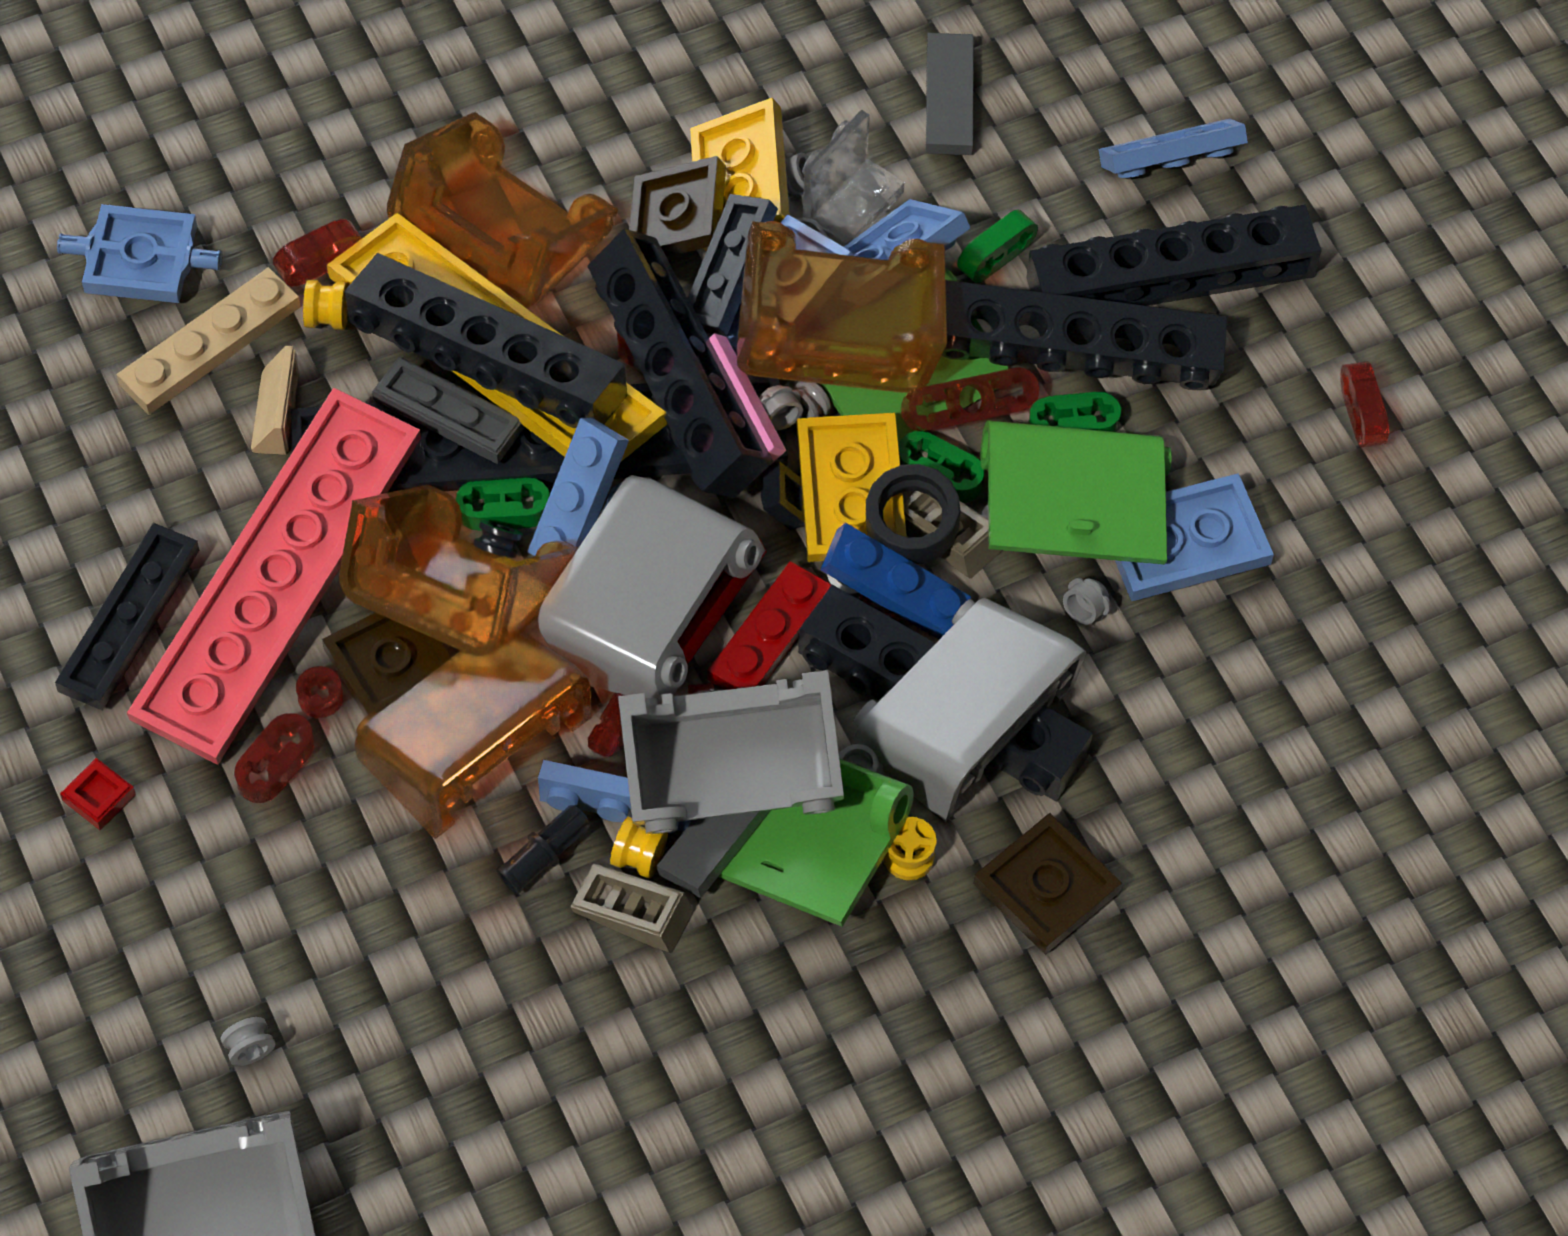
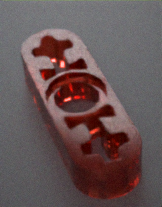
[901,367,1039,432]

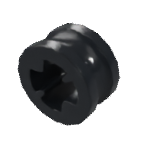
[473,520,523,558]

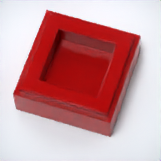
[60,758,136,830]

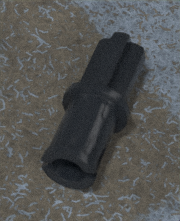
[496,805,590,894]

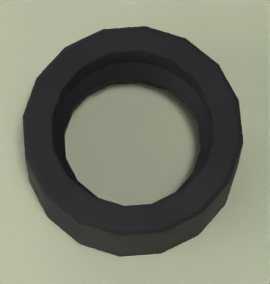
[866,464,960,564]

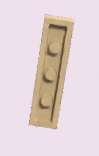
[116,267,300,415]

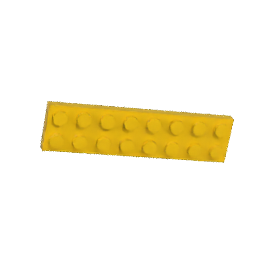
[327,213,667,461]

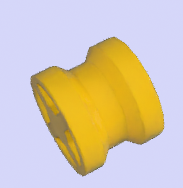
[303,280,348,330]
[610,816,668,879]
[884,816,937,880]

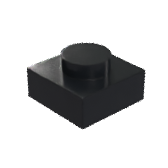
[761,461,805,530]

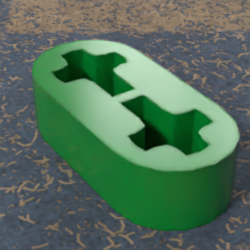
[957,209,1038,283]
[1028,392,1121,432]
[898,431,984,503]
[455,478,550,531]

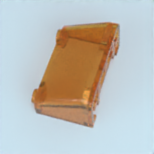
[387,112,619,309]
[737,221,947,393]
[339,484,579,657]
[355,621,592,839]

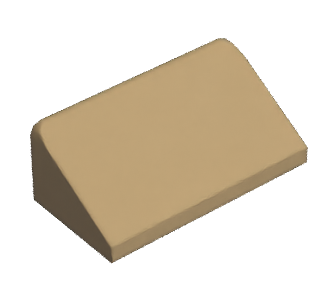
[251,346,299,455]

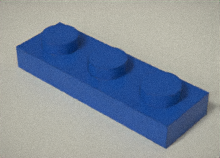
[820,523,971,640]

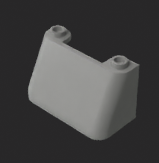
[538,475,765,704]
[852,598,1086,822]
[618,670,844,834]
[69,1111,316,1236]

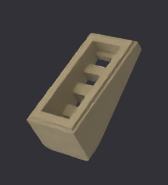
[903,491,1001,578]
[570,863,692,953]

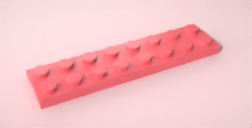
[127,388,421,765]

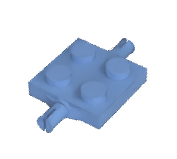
[57,204,222,303]

